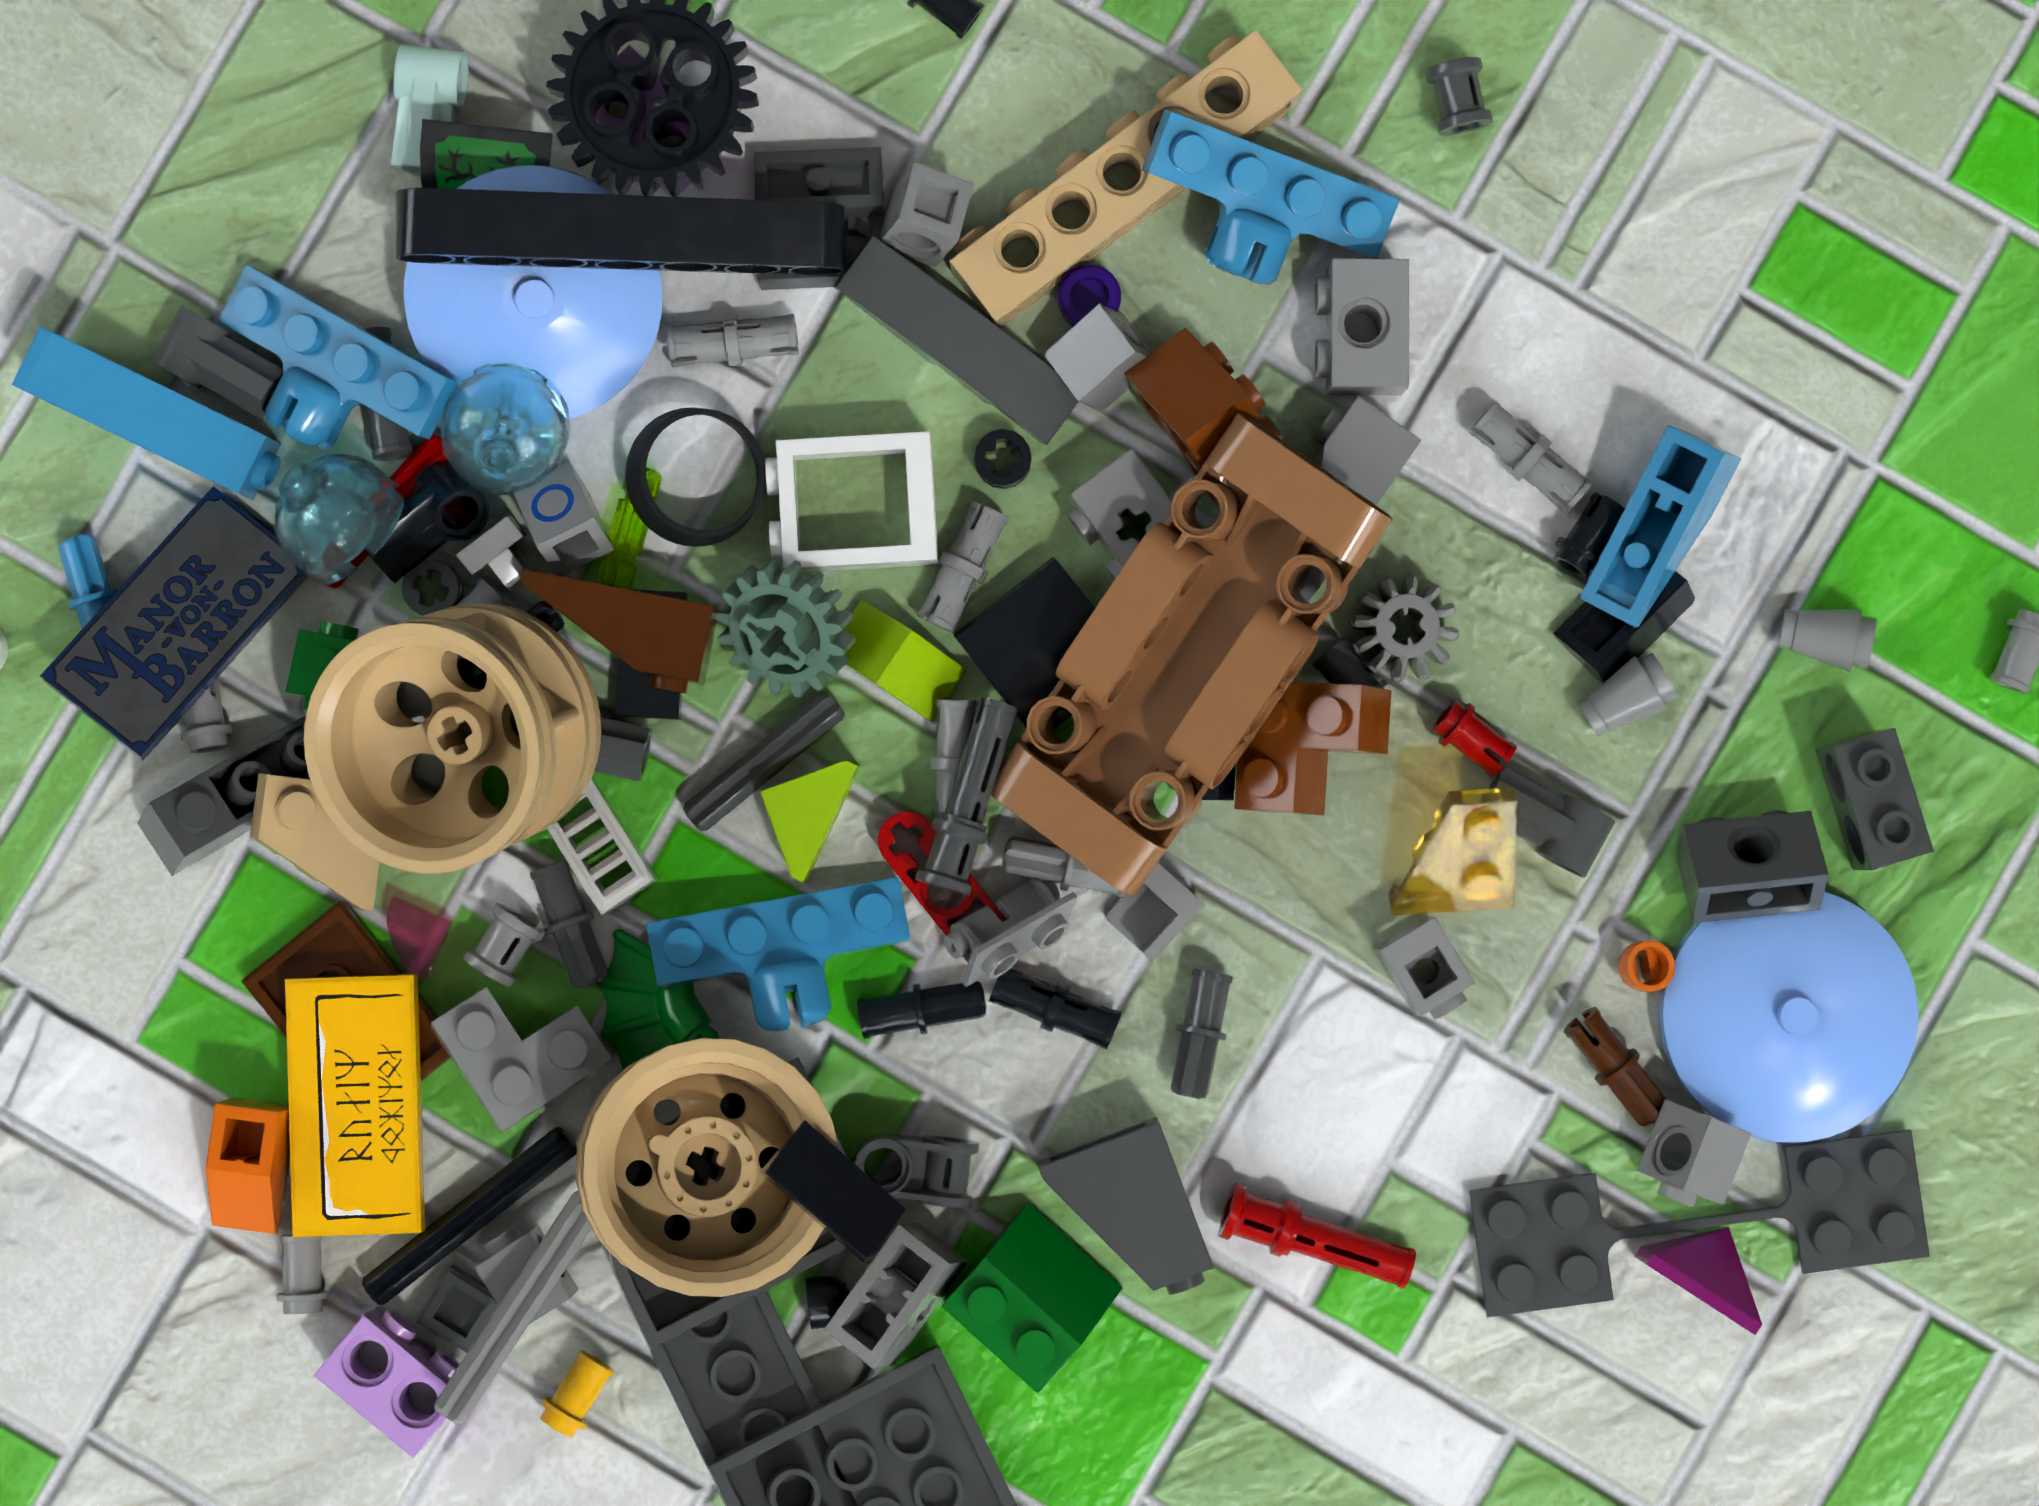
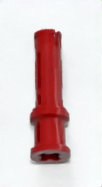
[1218,1182,1416,1289]

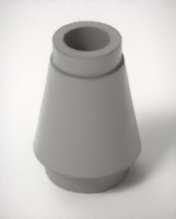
[1778,609,1877,672]
[1578,653,1679,736]

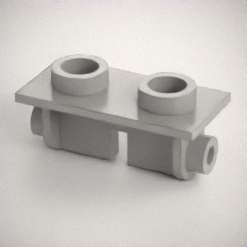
[944,878,1077,987]

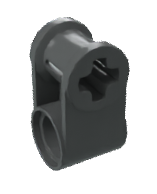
[855,1132,979,1208]

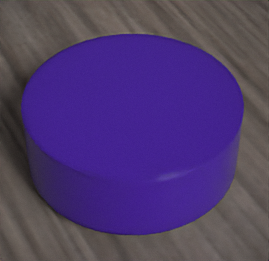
[1058,265,1121,327]

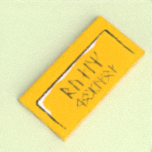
[285,974,425,1237]

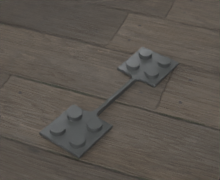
[1469,1129,1930,1318]

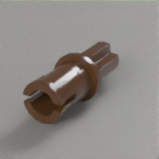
[1564,1007,1667,1127]

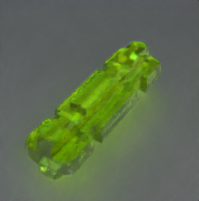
[598,467,662,589]

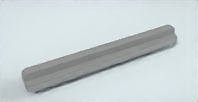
[434,1191,592,1424]

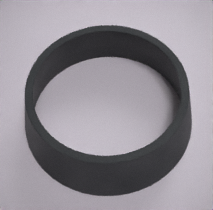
[625,407,766,547]

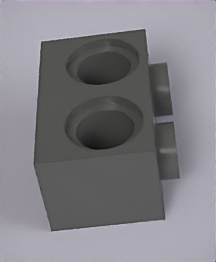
[1815,728,1934,870]

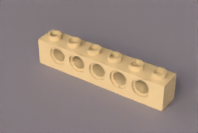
[950,30,1303,329]

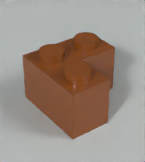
[1124,328,1286,508]
[1234,682,1392,815]

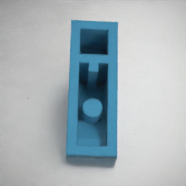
[1579,425,1742,627]

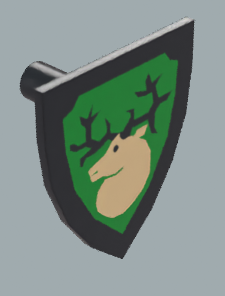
[420,119,553,189]

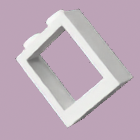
[765,431,939,573]

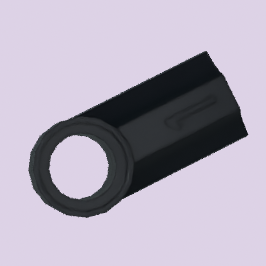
[357,461,489,583]

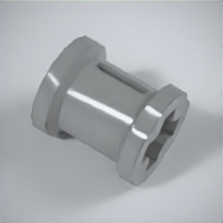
[462,903,545,987]

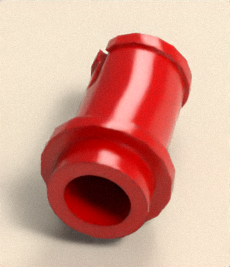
[1432,700,1517,778]

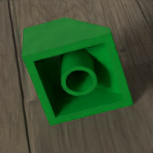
[941,1201,1123,1394]

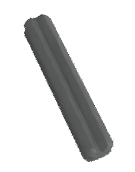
[683,691,845,831]

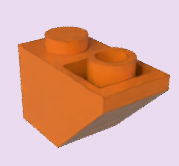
[206,1098,290,1234]

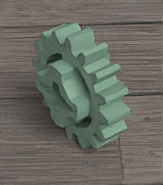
[715,558,855,697]

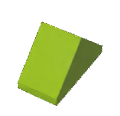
[843,599,967,722]
[760,760,861,882]

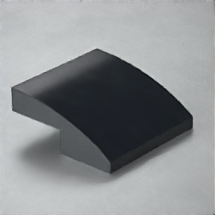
[953,557,1095,730]

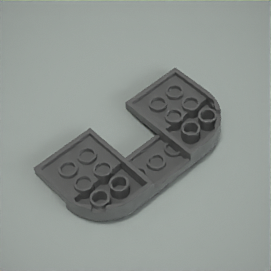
[609,1057,1017,1506]

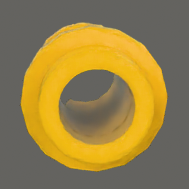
[540,1350,615,1438]

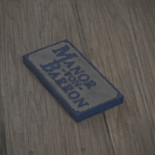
[40,486,312,761]

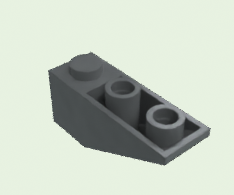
[137,715,310,876]

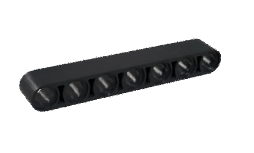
[396,188,845,275]

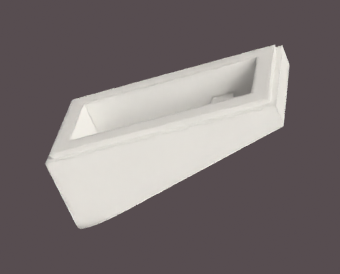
[547,778,659,915]

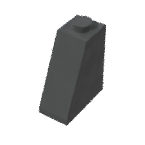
[1038,1117,1214,1295]

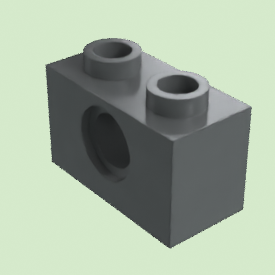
[1677,811,1829,923]

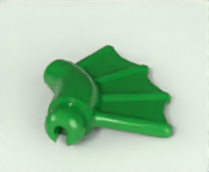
[597,929,720,1070]

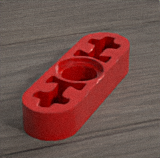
[878,812,1007,959]

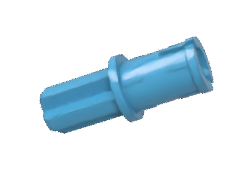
[58,534,118,629]

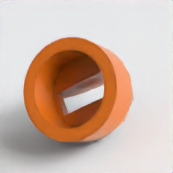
[1618,940,1675,992]

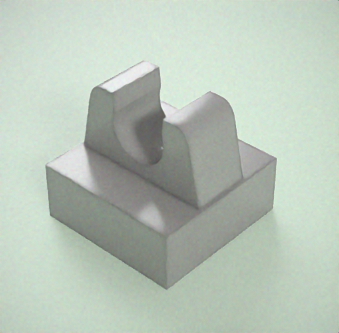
[456,515,529,588]

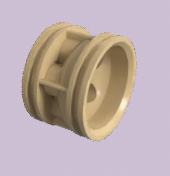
[304,602,601,874]

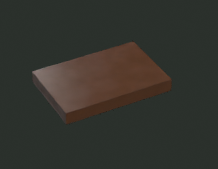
[241,900,450,1082]

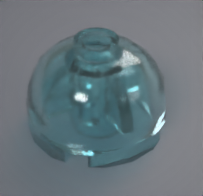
[440,363,571,495]
[274,453,404,584]

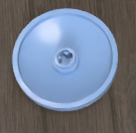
[404,165,663,424]
[1658,892,1919,1143]

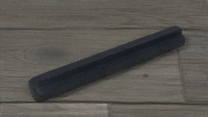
[361,1127,577,1305]

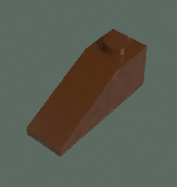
[520,569,719,694]

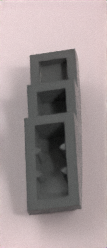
[833,235,1078,445]

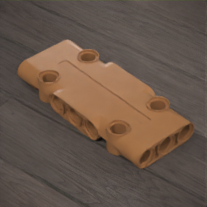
[991,412,1393,896]

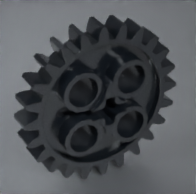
[546,0,759,197]

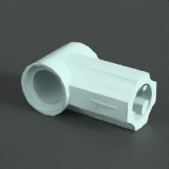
[391,44,469,176]

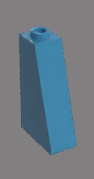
[11,326,281,500]

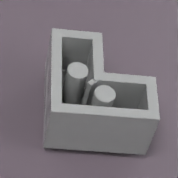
[431,987,613,1134]

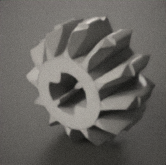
[1349,574,1459,683]

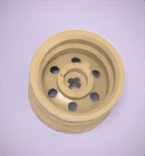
[575,1038,839,1297]

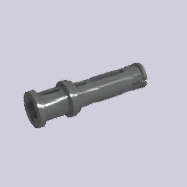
[915,697,1019,896]

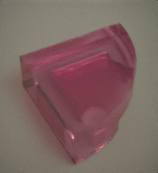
[387,896,454,981]

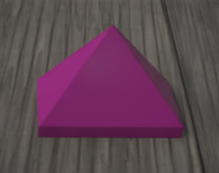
[1634,1227,1762,1335]

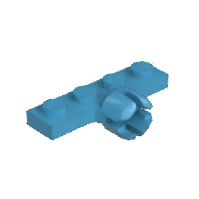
[1142,109,1400,285]
[218,265,459,449]
[646,877,911,1031]

